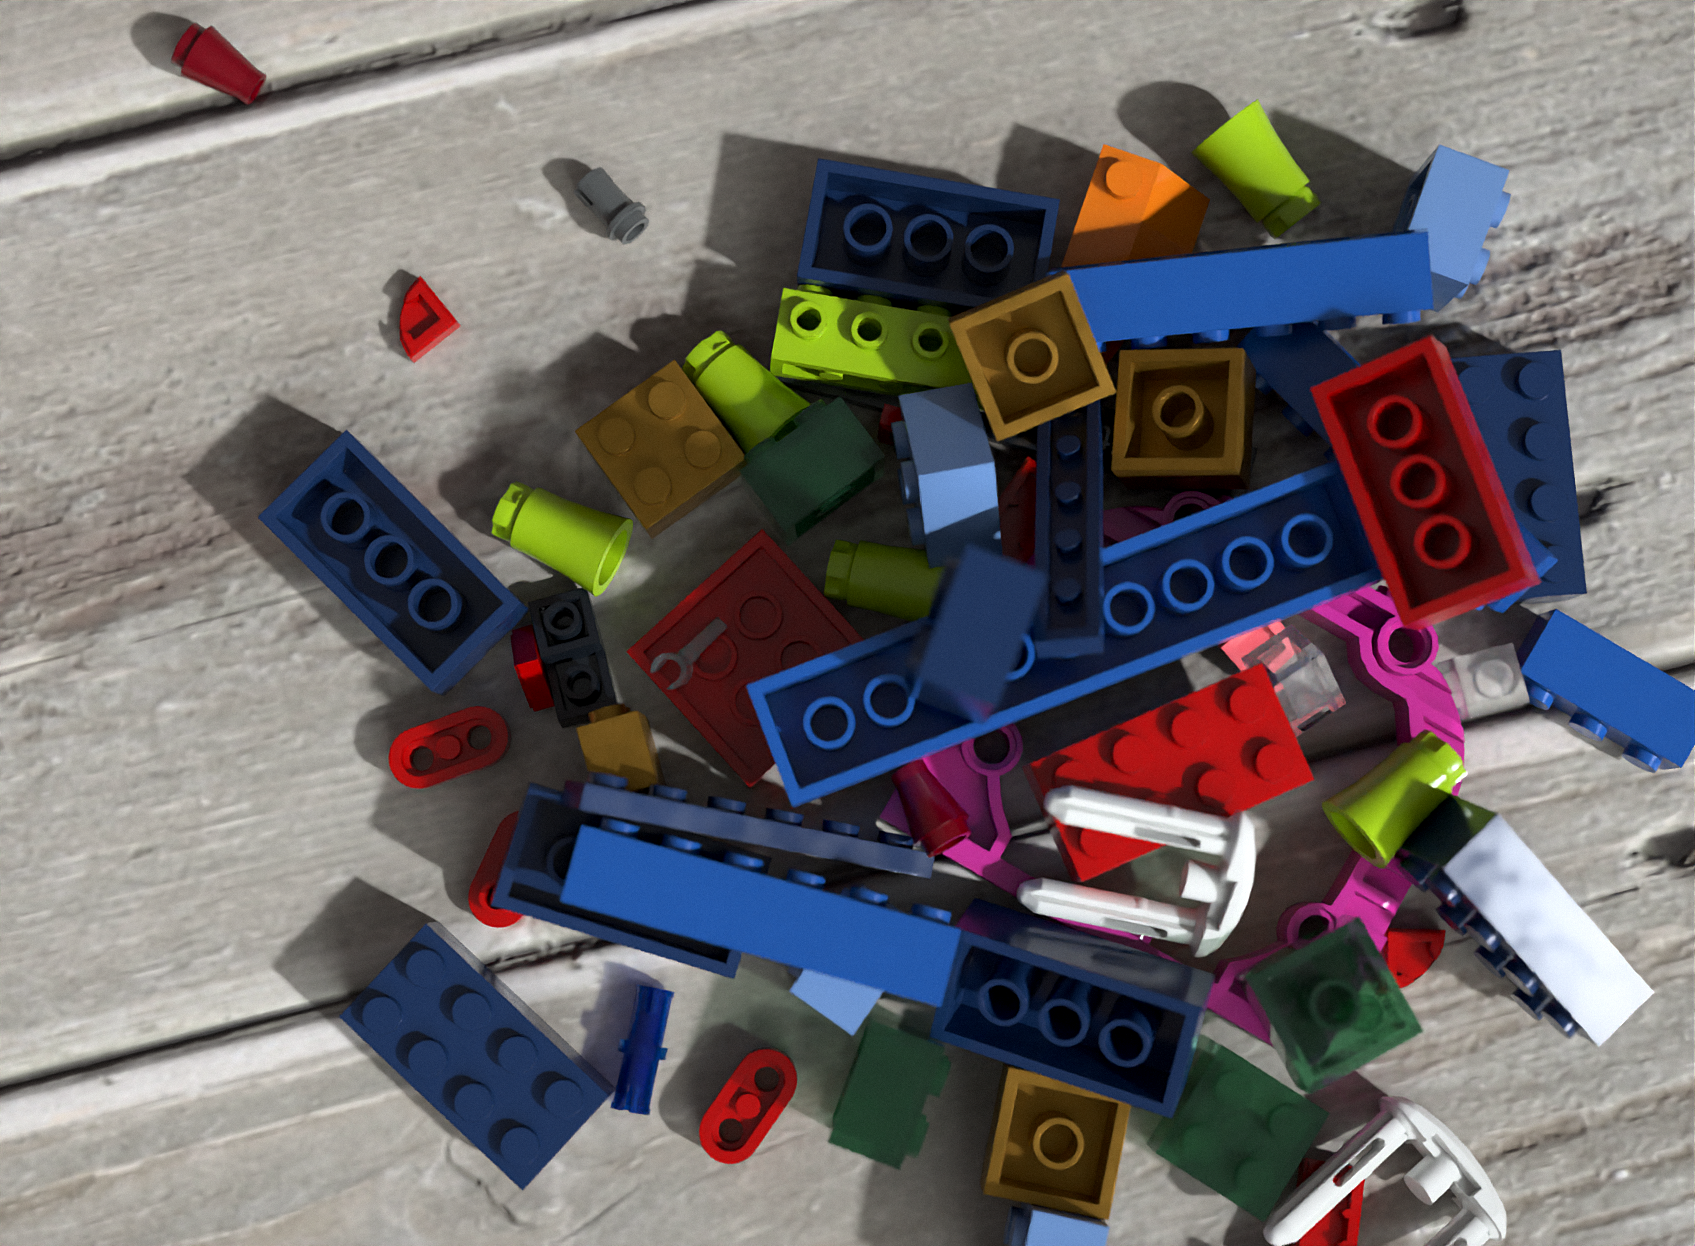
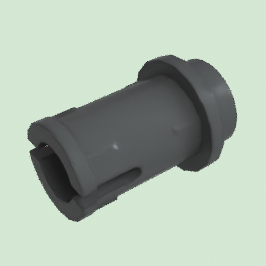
[574,167,649,245]

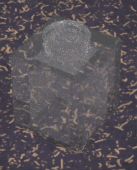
[1241,624,1346,738]
[1435,642,1530,720]

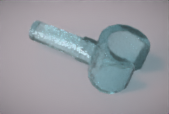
[651,617,727,690]

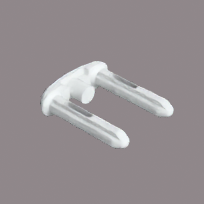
[1017,786,1255,958]
[1263,1096,1507,1246]

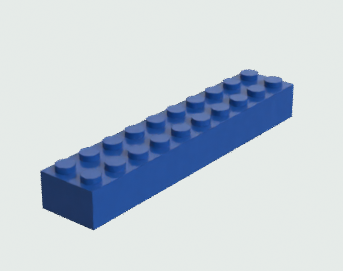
[746,459,1384,808]

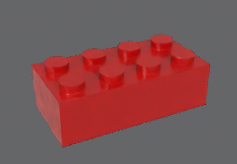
[1310,335,1541,631]
[1022,663,1315,882]

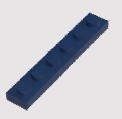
[1033,399,1104,658]
[560,771,935,879]

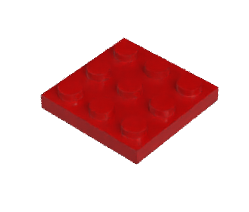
[626,529,864,788]

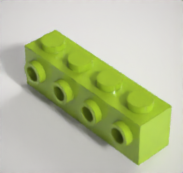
[770,284,985,411]

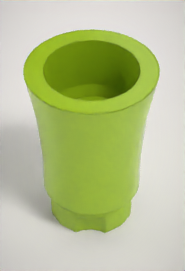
[1191,99,1322,240]
[681,330,815,467]
[491,481,633,597]
[824,540,944,622]
[1322,729,1467,869]

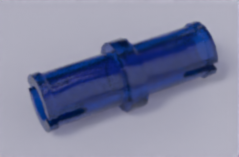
[610,984,675,1115]

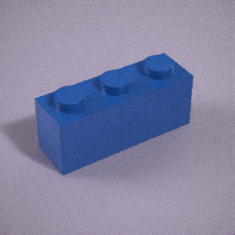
[1503,609,1695,773]

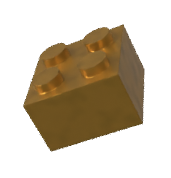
[948,270,1116,442]
[1111,348,1256,489]
[575,359,749,539]
[979,1062,1131,1220]

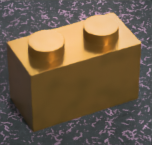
[576,703,667,795]

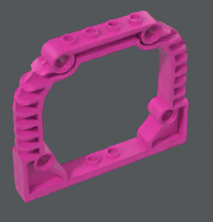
[879,491,1465,1070]

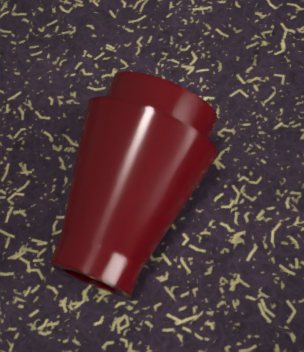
[171,22,267,105]
[890,759,972,858]

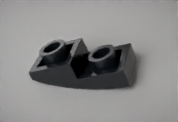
[528,588,619,728]

